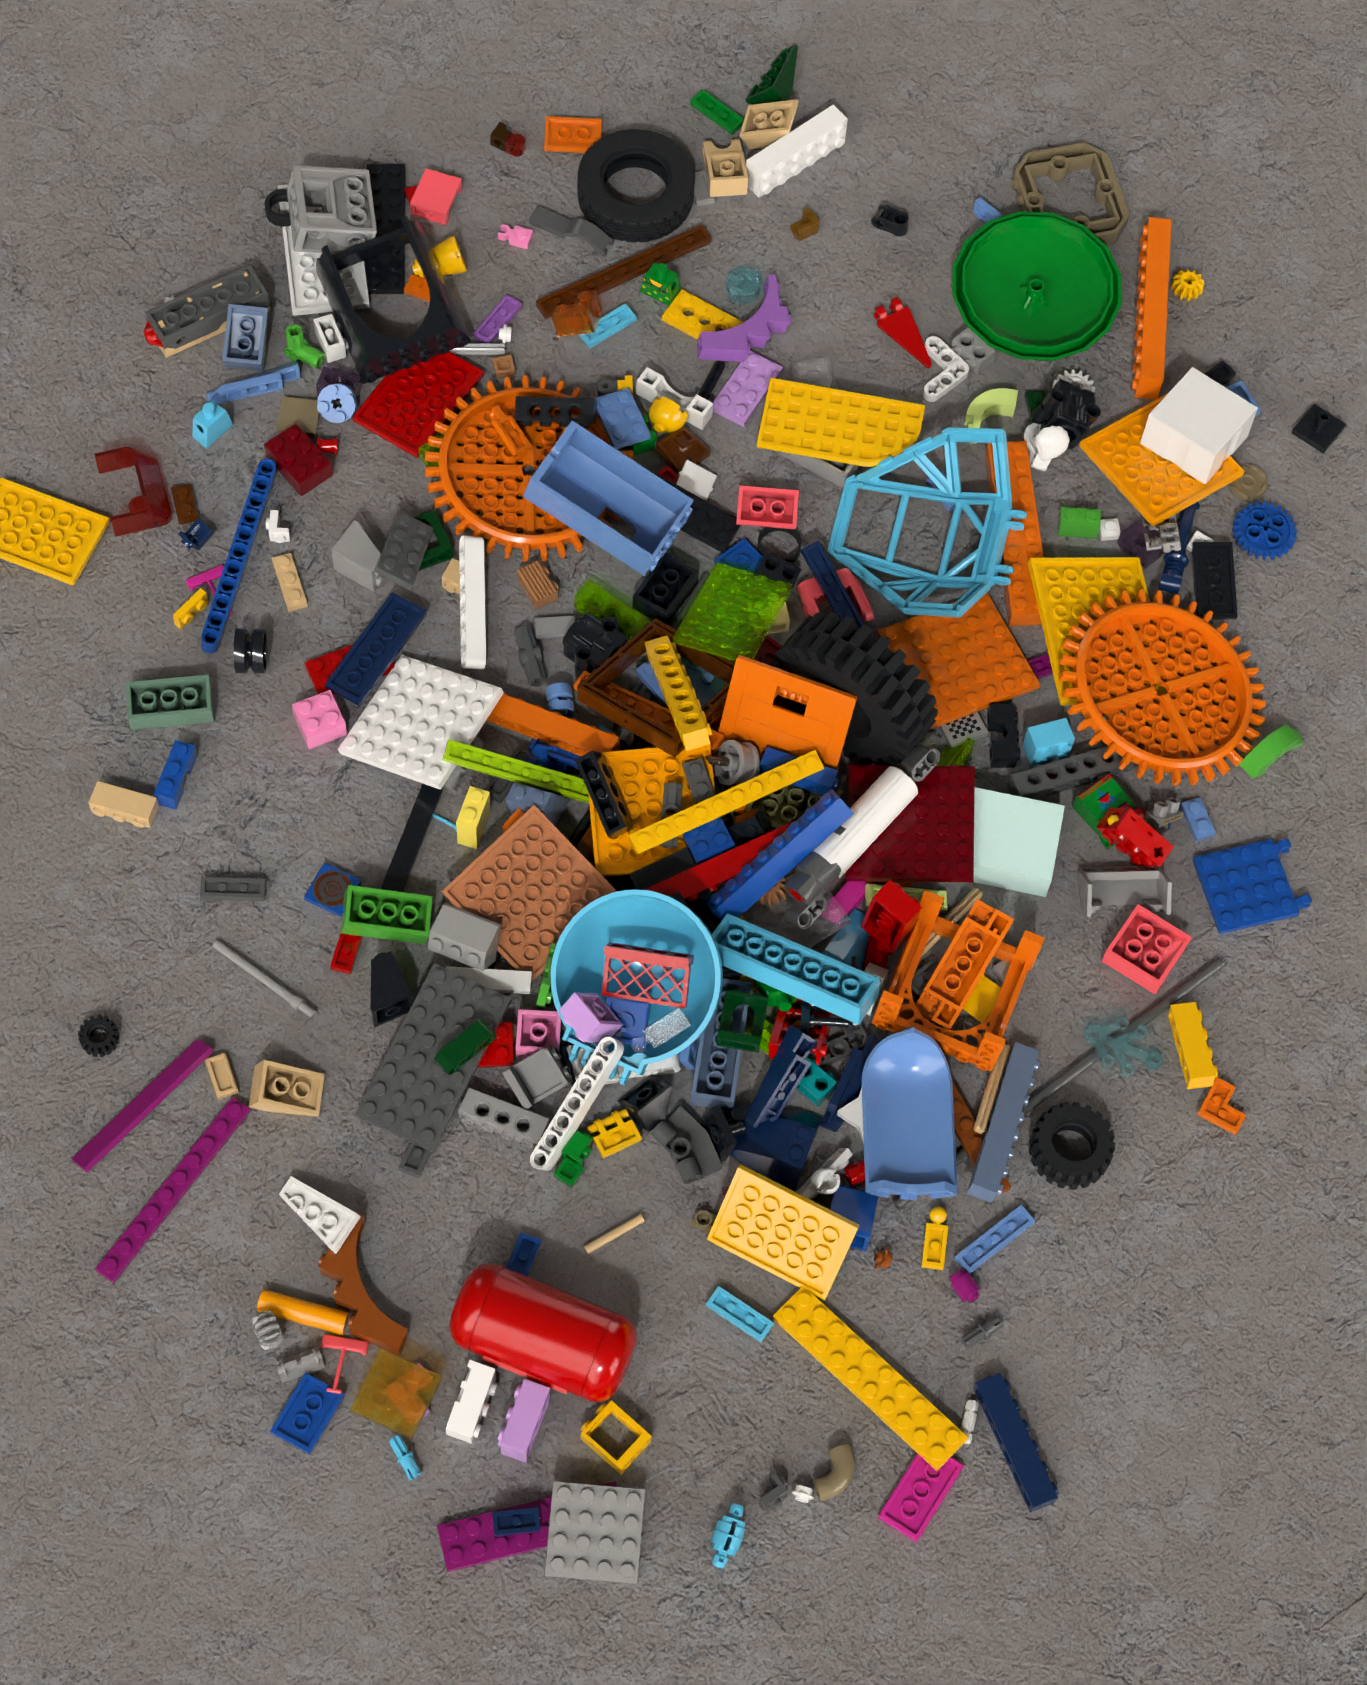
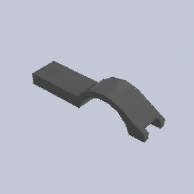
[529,206,614,257]

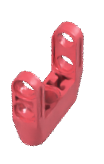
[796,568,873,623]

